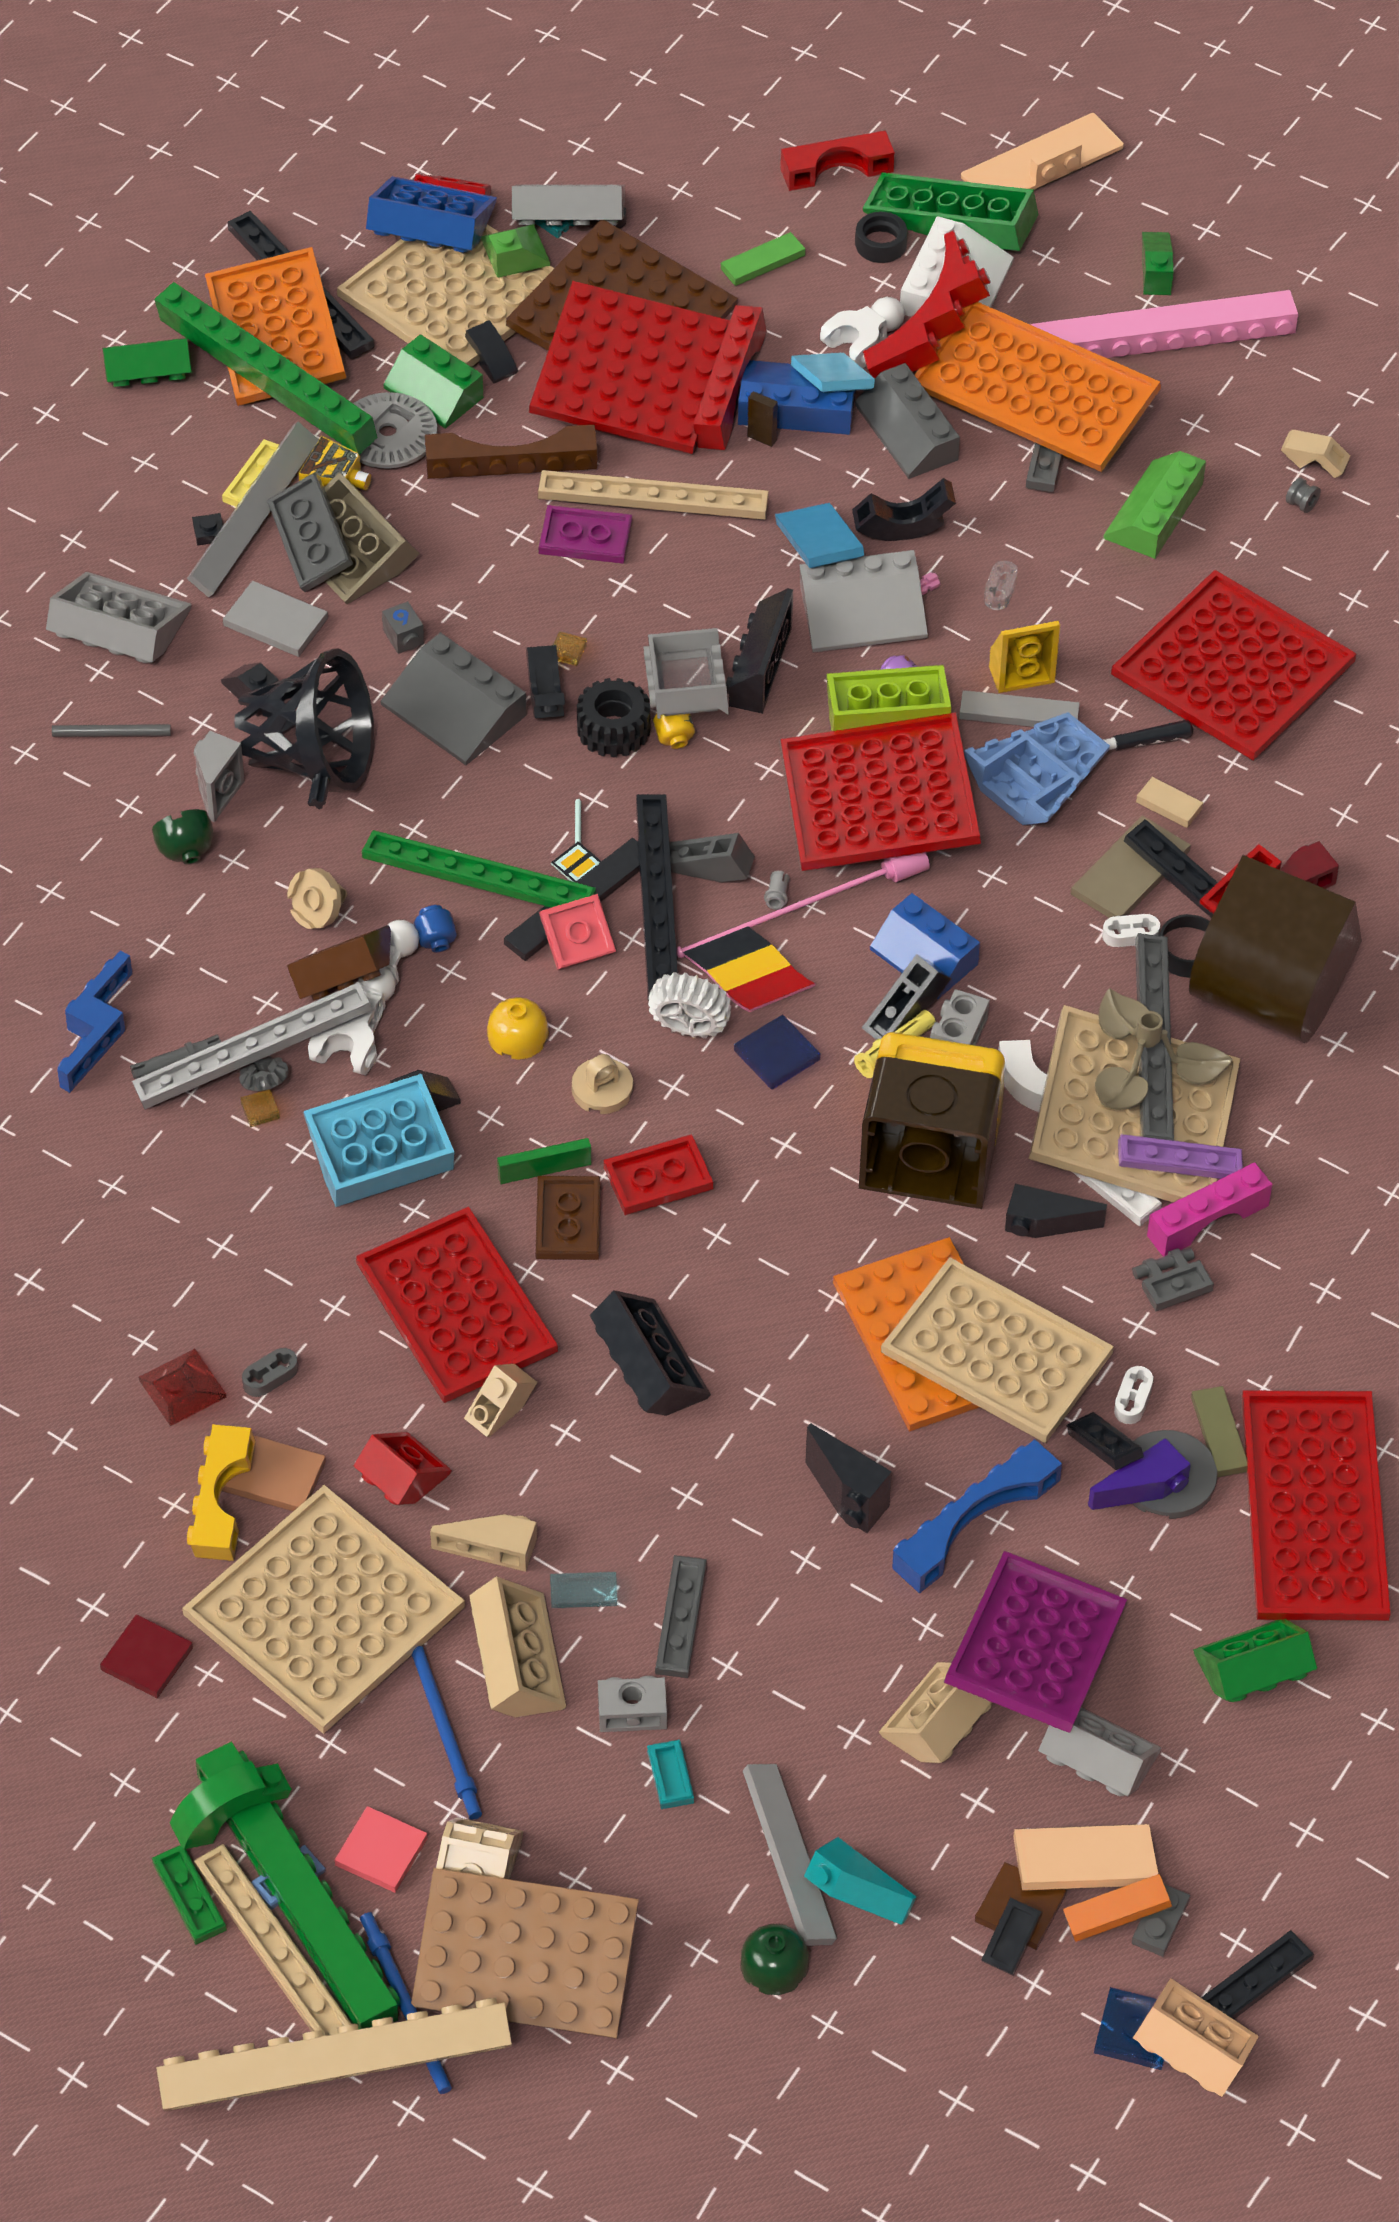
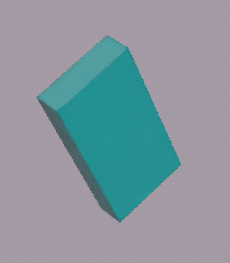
[647,1740,694,1810]

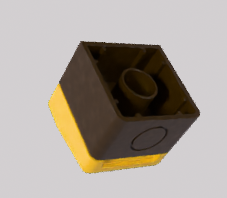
[859,1032,1005,1209]

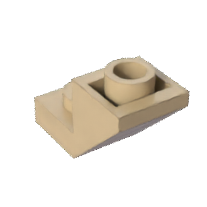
[1281,430,1350,478]

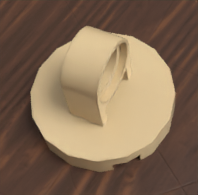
[287,868,347,929]
[572,1054,633,1114]

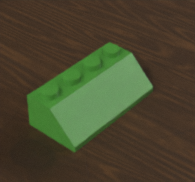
[1103,451,1206,559]

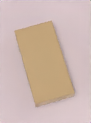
[1136,777,1203,828]

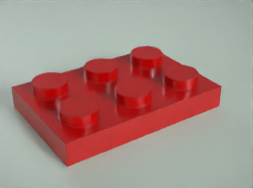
[604,1134,713,1215]

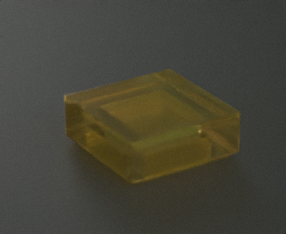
[553,631,587,666]
[240,1089,280,1127]

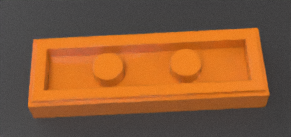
[1063,1874,1172,1942]

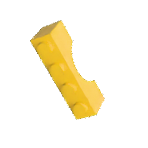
[187,1424,255,1561]

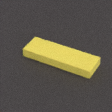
[222,439,279,507]

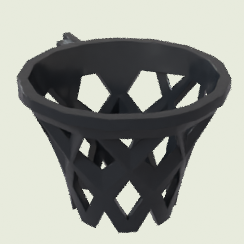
[234,648,374,809]

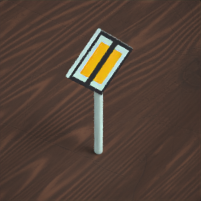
[551,799,601,882]

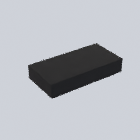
[981,1897,1043,1976]

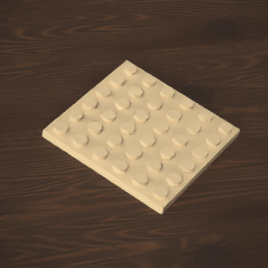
[337,224,554,367]
[1028,1005,1240,1202]
[182,1485,465,1734]

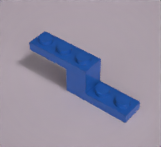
[57,950,132,1093]

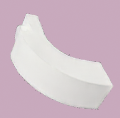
[999,1040,1047,1112]

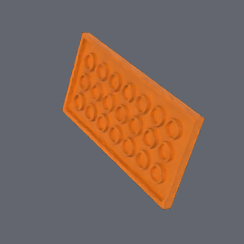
[915,302,1161,472]

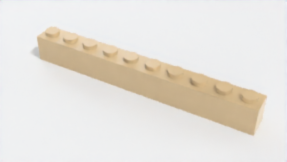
[156,1998,512,2111]

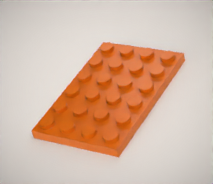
[205,247,346,406]
[833,1237,980,1432]

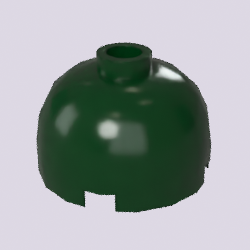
[152,809,213,865]
[740,1924,809,1995]

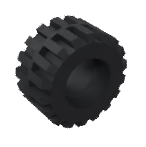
[577,678,651,757]

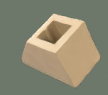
[464,1364,537,1437]

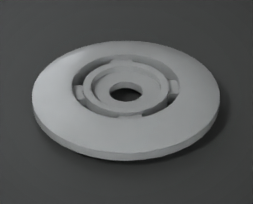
[341,392,437,468]

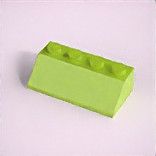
[827,665,951,731]

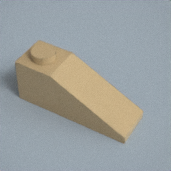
[430,1514,537,1572]

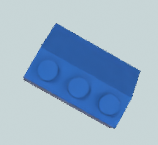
[870,893,980,999]

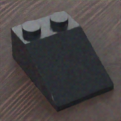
[805,1423,892,1533]

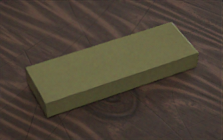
[1191,1386,1247,1477]

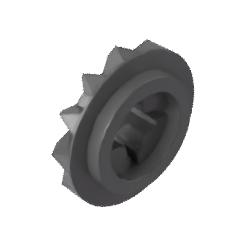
[239,1055,289,1091]

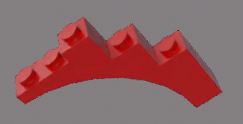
[863,230,991,378]

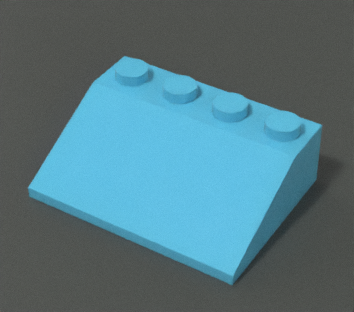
[303,1074,454,1207]

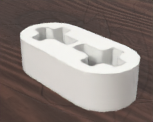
[1102,914,1160,947]
[1114,1366,1153,1424]

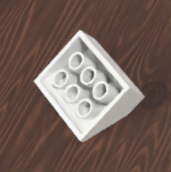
[900,216,1014,317]

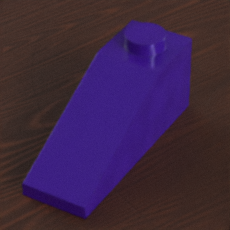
[1088,1438,1191,1510]

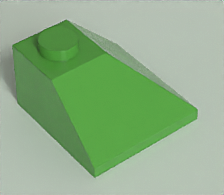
[481,224,550,278]

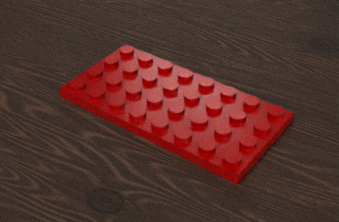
[1242,1390,1390,1621]

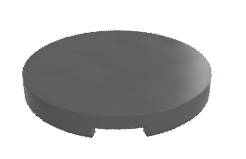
[1133,1430,1217,1519]

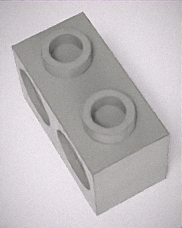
[930,989,990,1046]

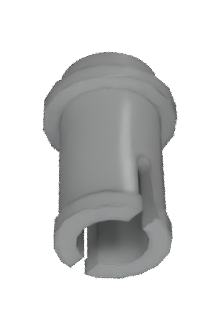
[764,870,790,910]

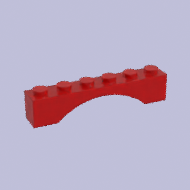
[693,305,767,450]

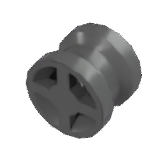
[1286,477,1321,513]

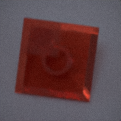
[139,1348,227,1426]

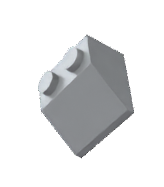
[194,731,244,822]

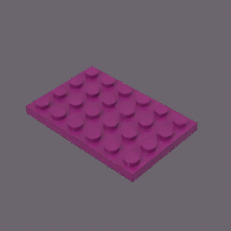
[944,1551,1127,1733]

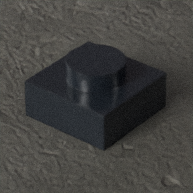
[192,513,223,546]

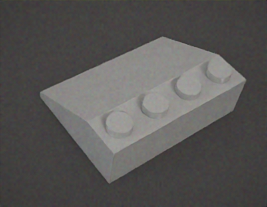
[799,550,928,652]
[46,572,192,663]

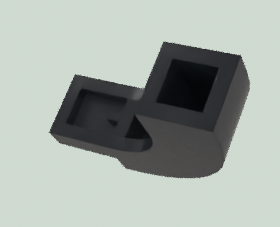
[852,478,956,541]
[526,645,565,718]

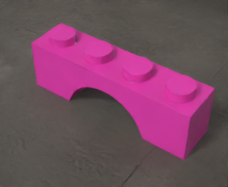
[1147,1162,1272,1257]

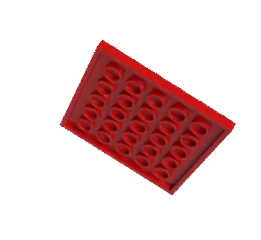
[529,281,730,454]
[1111,570,1356,761]
[780,712,981,871]

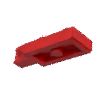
[414,173,492,196]

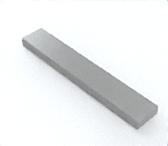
[743,1764,837,1946]

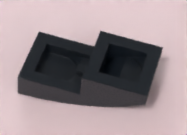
[465,320,518,383]

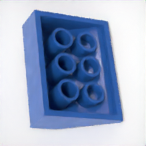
[366,176,497,252]
[738,360,856,435]

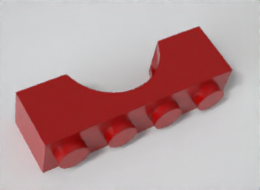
[780,130,895,191]

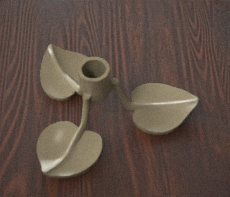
[1095,988,1232,1110]

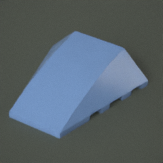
[964,712,1110,825]

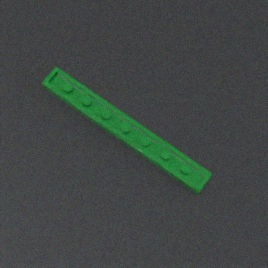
[361,830,596,908]

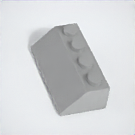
[512,184,625,225]

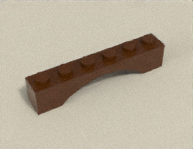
[425,425,597,479]

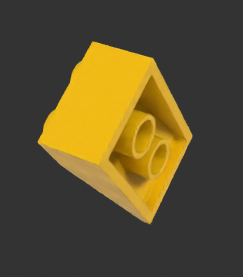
[989,621,1060,693]

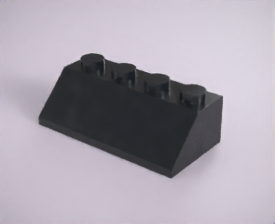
[726,588,793,714]
[589,1290,711,1416]

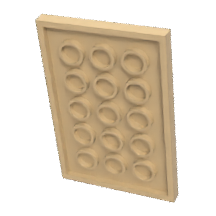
[881,1257,1114,1443]

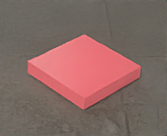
[539,894,616,970]
[335,1806,428,1893]

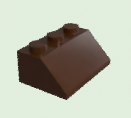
[287,925,391,1001]

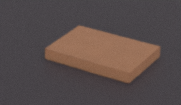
[222,1435,326,1511]

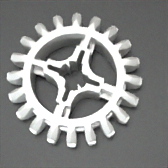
[648,972,731,1038]

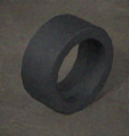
[855,211,908,263]

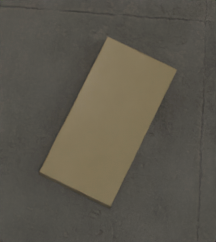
[1071,815,1191,918]

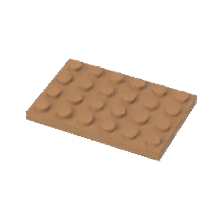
[411,1868,639,2039]

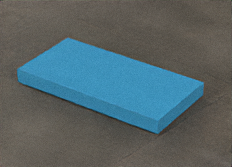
[775,502,864,568]

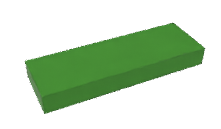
[721,232,805,286]

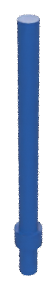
[412,1646,482,1820]
[360,1912,452,2094]

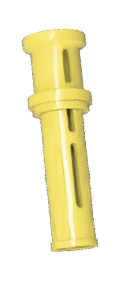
[854,1010,936,1078]

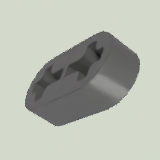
[242,1348,298,1397]

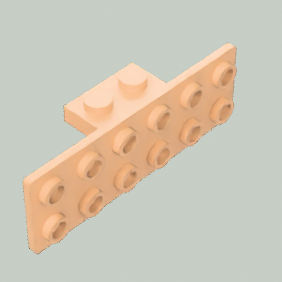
[961,113,1124,189]

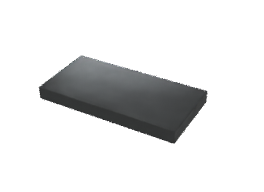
[267,472,353,592]

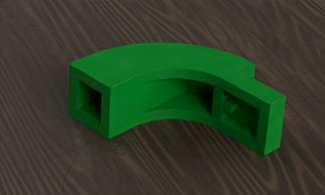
[170,1761,292,1850]

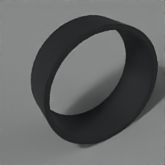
[1159,914,1210,978]

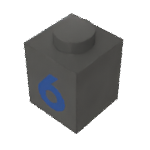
[382,601,424,654]

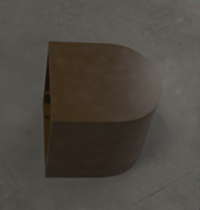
[1189,855,1362,1043]

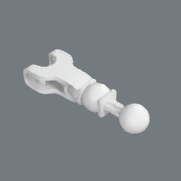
[308,920,420,1075]

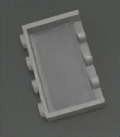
[643,628,729,719]

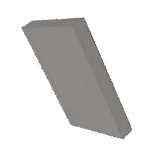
[223,580,328,657]

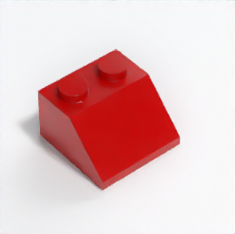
[353,1432,452,1506]

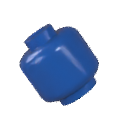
[414,905,457,952]

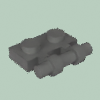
[1132,1247,1214,1311]

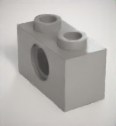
[598,1676,667,1732]

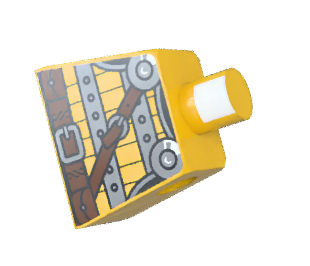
[299,436,371,490]

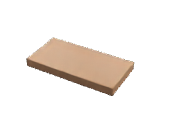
[1014,1824,1158,1890]

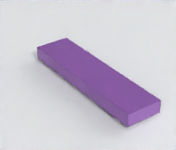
[1118,1134,1243,1179]

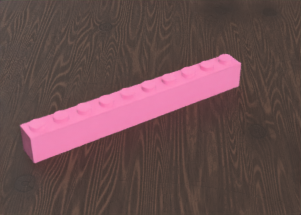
[1030,290,1298,358]

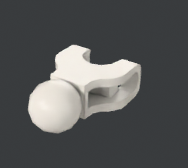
[820,297,905,368]

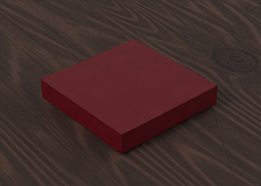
[100,1614,193,1698]

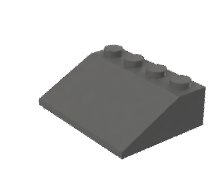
[381,632,527,765]

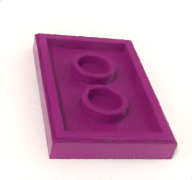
[538,505,632,564]

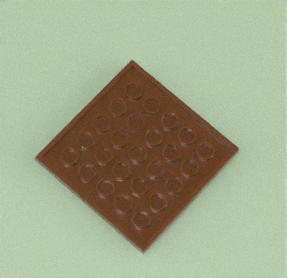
[506,220,738,350]

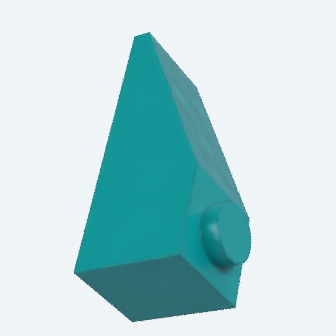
[804,1837,917,1925]

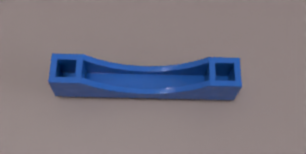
[892,1439,1062,1594]

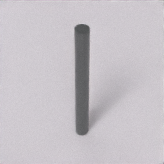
[52,724,171,737]

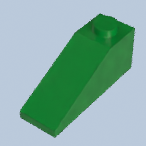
[1142,232,1174,295]

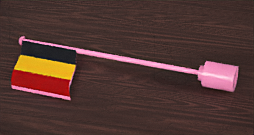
[676,852,930,1012]

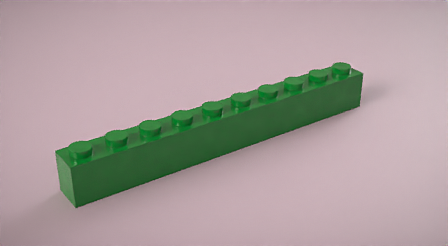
[154,282,378,455]
[196,1741,400,2029]

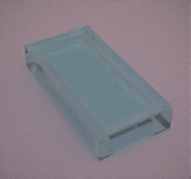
[550,1572,617,1608]

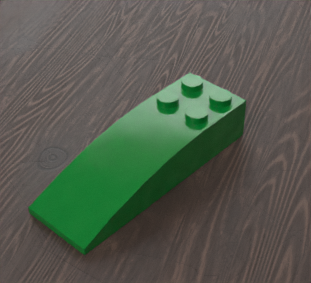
[863,172,1039,251]

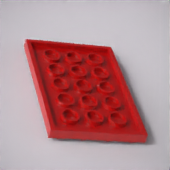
[356,1206,558,1403]

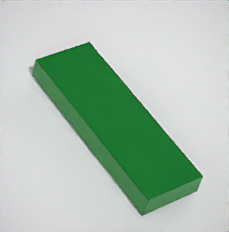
[497,1138,591,1185]
[152,1845,227,1945]

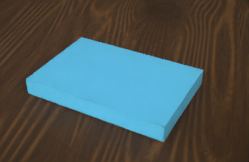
[791,353,875,392]

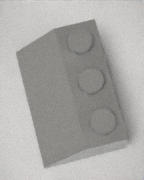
[1038,1707,1162,1796]

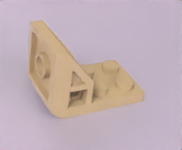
[436,1817,523,1879]

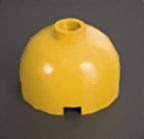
[487,997,549,1060]

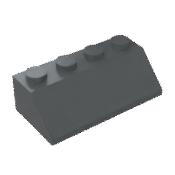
[855,363,960,479]

